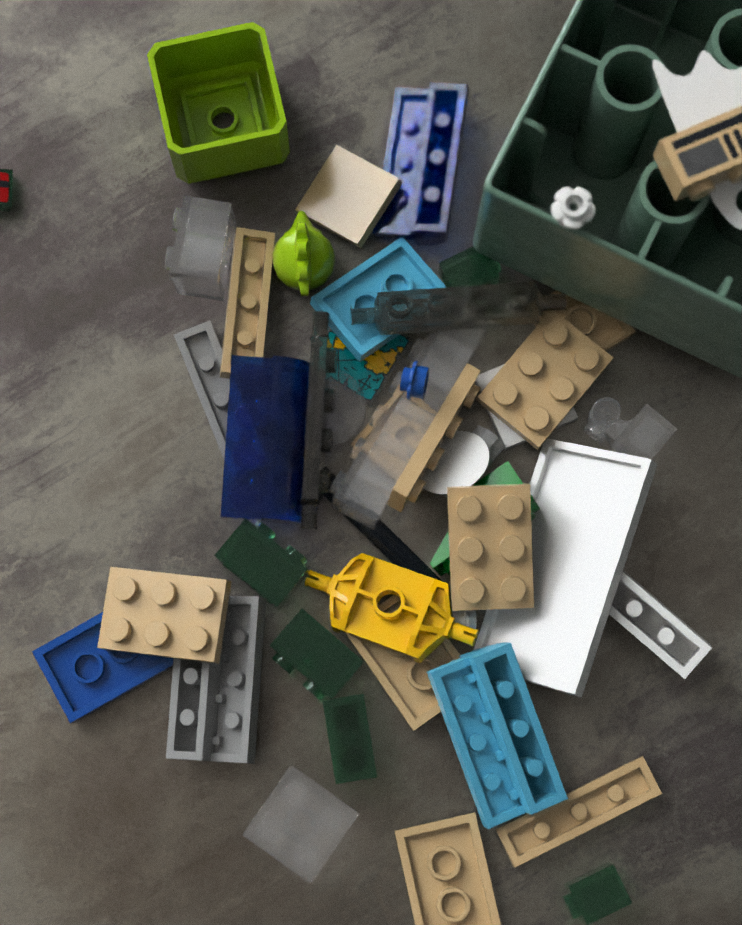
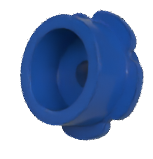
[400,361,430,400]

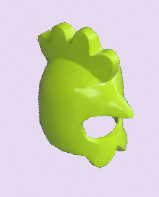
[273,210,335,296]

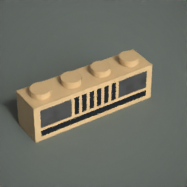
[653,106,742,202]

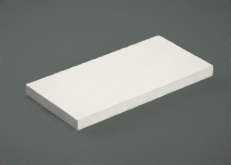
[474,438,657,698]

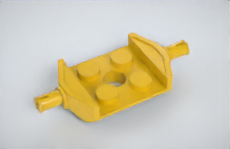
[305,553,479,663]

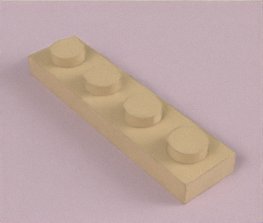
[220,227,275,383]
[387,363,481,512]
[495,756,662,868]

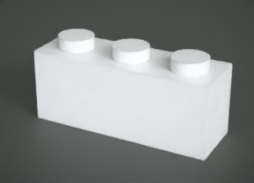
[609,570,712,679]

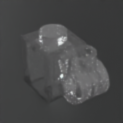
[584,397,678,459]

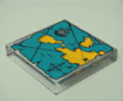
[305,327,413,407]

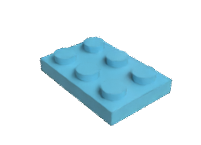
[310,236,452,362]

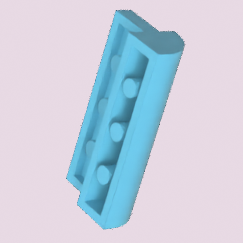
[427,642,568,829]

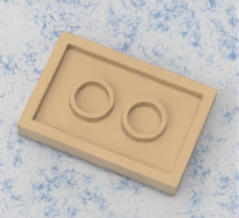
[476,309,614,450]
[447,484,534,611]
[97,567,231,664]
[344,595,460,731]
[394,812,501,925]

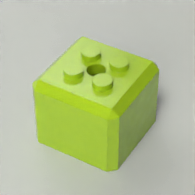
[147,22,290,184]

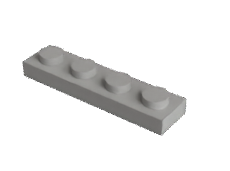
[174,320,269,481]

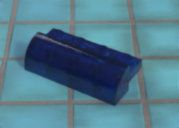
[373,82,469,246]
[220,355,312,525]

